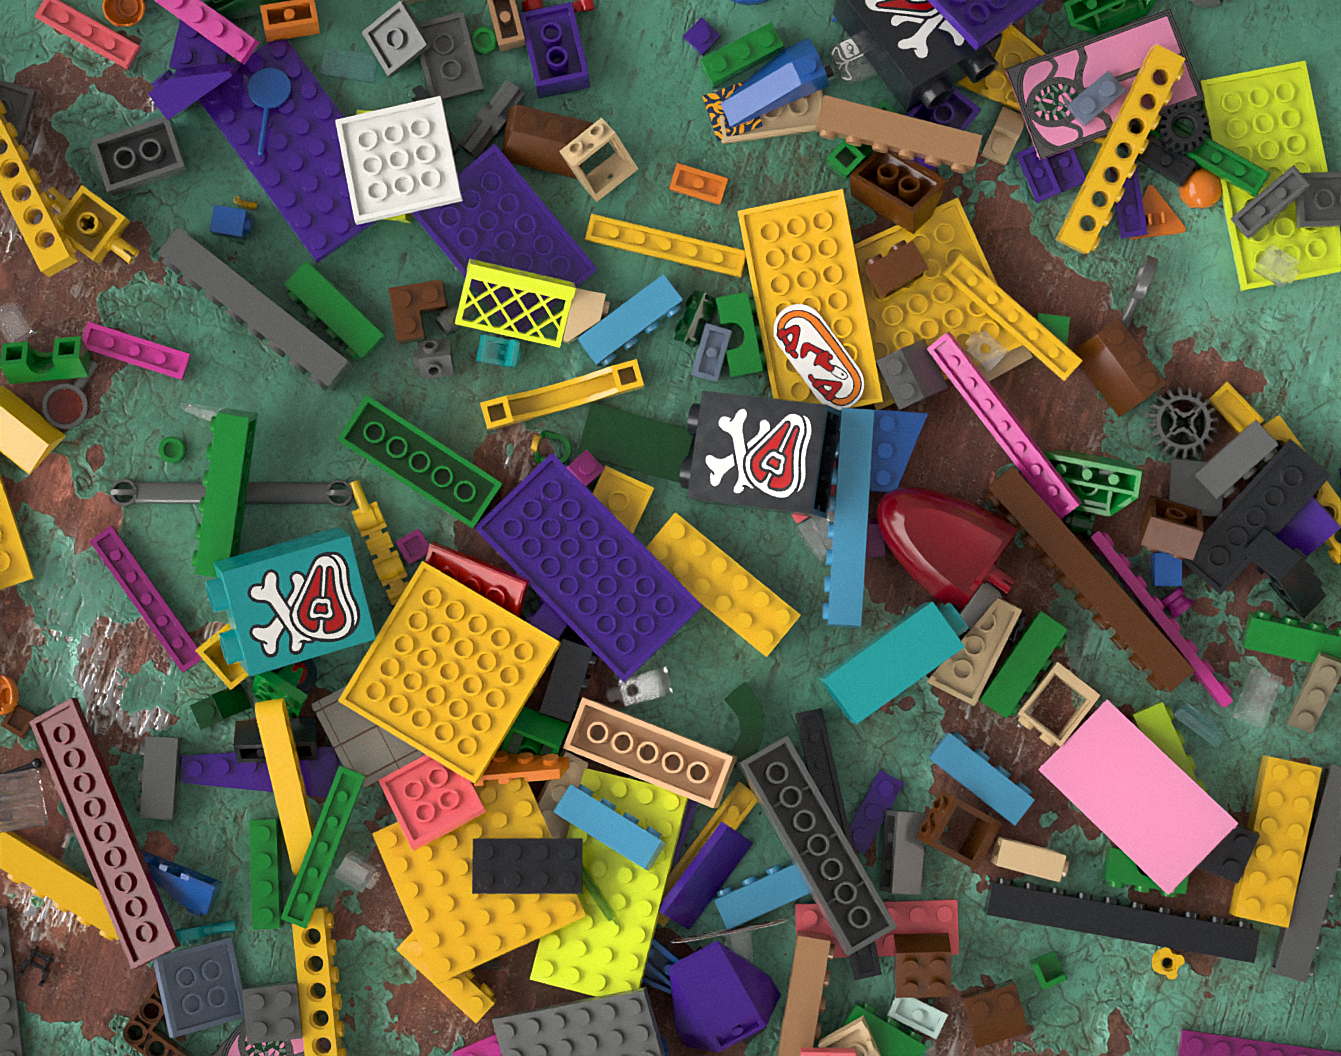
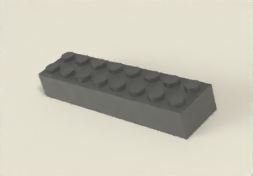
[158,227,354,391]
[737,735,897,955]

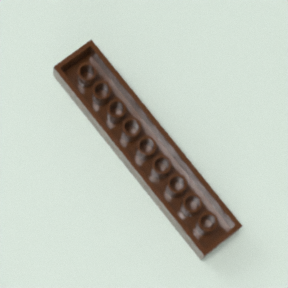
[983,467,1195,692]

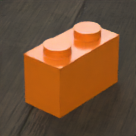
[260,0,320,42]

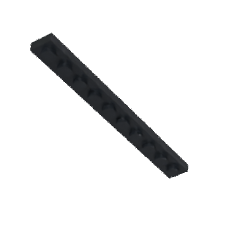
[795,708,882,980]

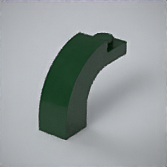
[724,682,764,769]

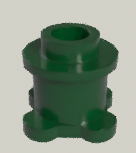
[1063,510,1095,540]

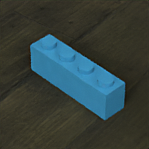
[577,274,683,367]
[928,732,1035,825]
[553,784,666,871]
[714,860,810,930]

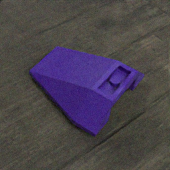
[669,940,781,1052]

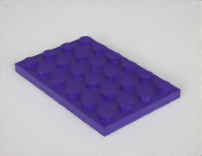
[411,144,598,332]

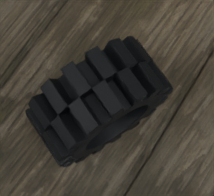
[1159,102,1210,154]

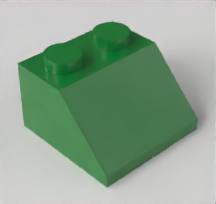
[501,706,569,781]

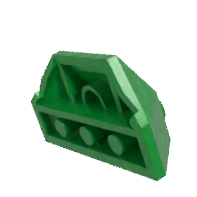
[1062,0,1157,35]
[1041,450,1143,517]

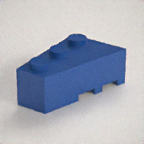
[869,410,928,493]
[642,936,682,994]

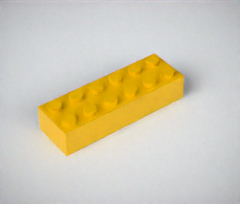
[646,512,801,657]
[1229,755,1322,928]

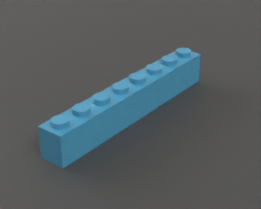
[822,408,874,628]

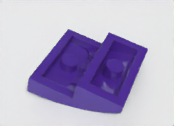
[1016,146,1086,203]

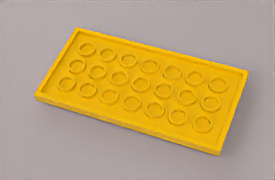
[738,189,884,408]

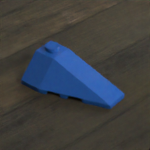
[721,38,830,128]
[140,849,223,917]

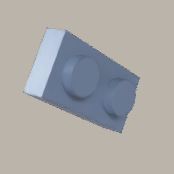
[1066,70,1126,127]
[690,323,732,383]

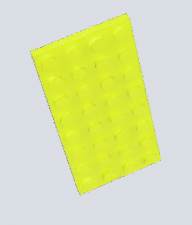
[1199,61,1341,291]
[530,768,688,997]

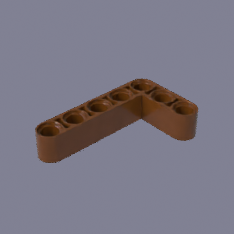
[123,982,195,1056]

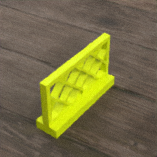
[455,258,576,348]

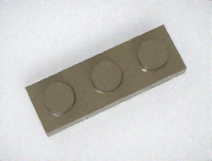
[1286,651,1341,733]

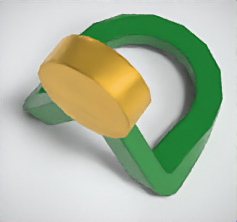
[531,430,572,464]

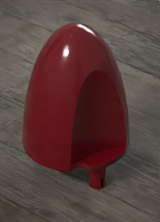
[877,487,1019,614]

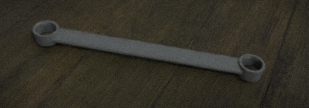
[110,479,354,507]

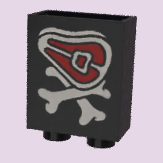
[833,0,1003,113]
[680,391,842,519]

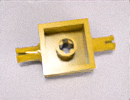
[47,186,139,264]

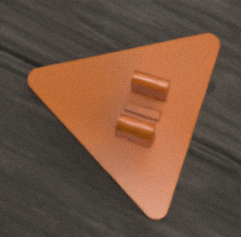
[1128,185,1186,240]

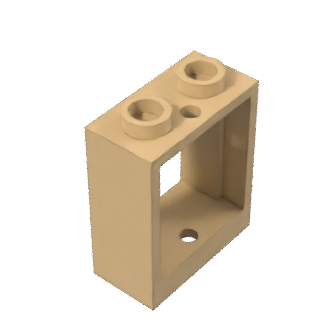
[559,118,638,202]
[1016,662,1101,747]
[990,836,1069,882]

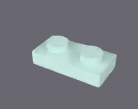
[887,996,948,1039]

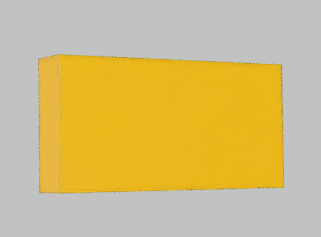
[1209,382,1264,434]

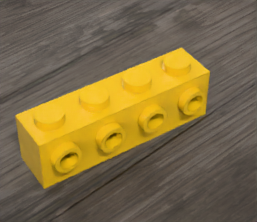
[396,931,496,1023]

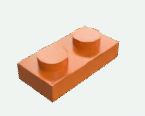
[669,163,728,205]

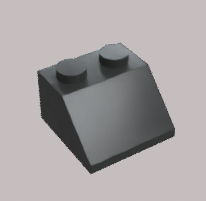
[876,339,948,411]

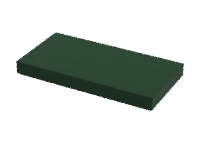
[577,402,694,483]

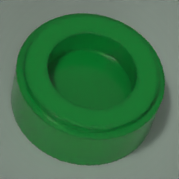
[471,27,498,55]
[158,436,187,464]

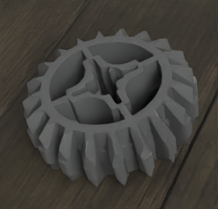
[1145,387,1218,459]

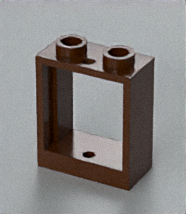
[916,790,1002,871]

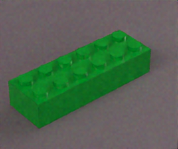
[337,395,504,530]
[192,408,258,577]

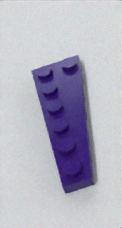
[181,746,343,798]

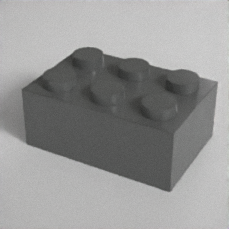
[91,116,189,196]

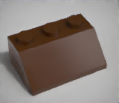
[501,104,594,179]
[850,150,947,234]
[1073,318,1167,418]

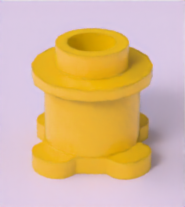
[1152,947,1185,980]

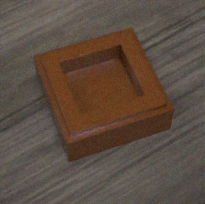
[0,703,39,739]

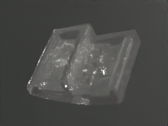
[0,768,48,833]

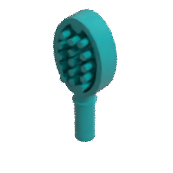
[174,920,236,946]

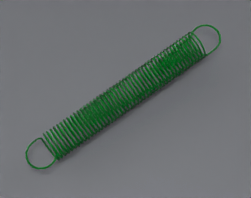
[583,867,617,926]

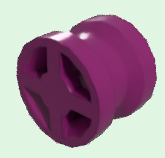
[1161,586,1195,619]

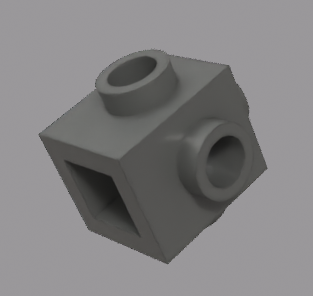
[413,338,454,380]

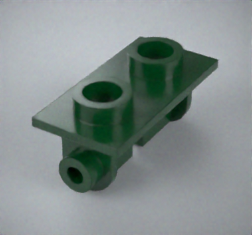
[674,290,716,348]

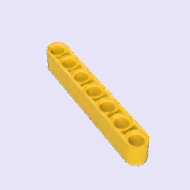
[255,698,315,876]

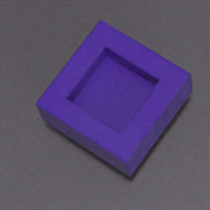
[683,17,721,56]

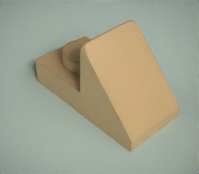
[981,106,1025,166]

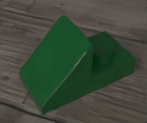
[190,683,251,730]

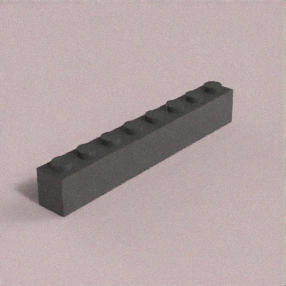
[1269,763,1341,983]

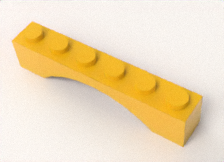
[480,359,644,431]

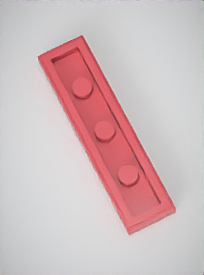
[34,0,142,71]

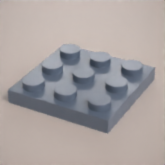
[153,937,245,1038]

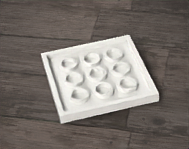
[335,96,463,225]

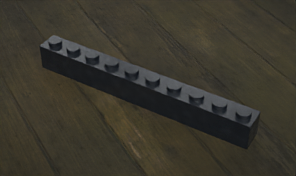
[984,877,1260,963]

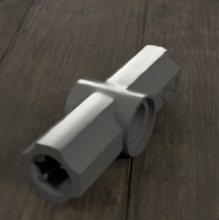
[459,80,525,159]

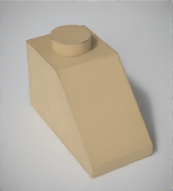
[563,288,610,344]

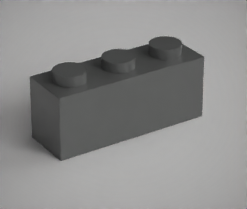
[1195,419,1278,499]
[136,735,183,820]
[879,809,927,895]

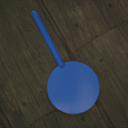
[248,68,291,156]

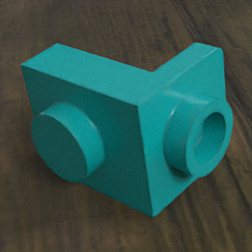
[476,335,521,367]

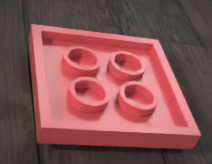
[378,755,486,851]

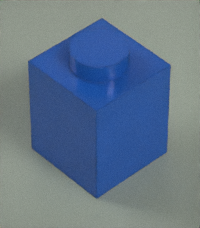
[210,205,253,240]
[1151,550,1182,586]

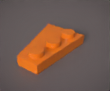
[474,751,570,786]

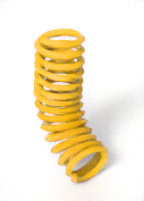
[233,196,258,210]

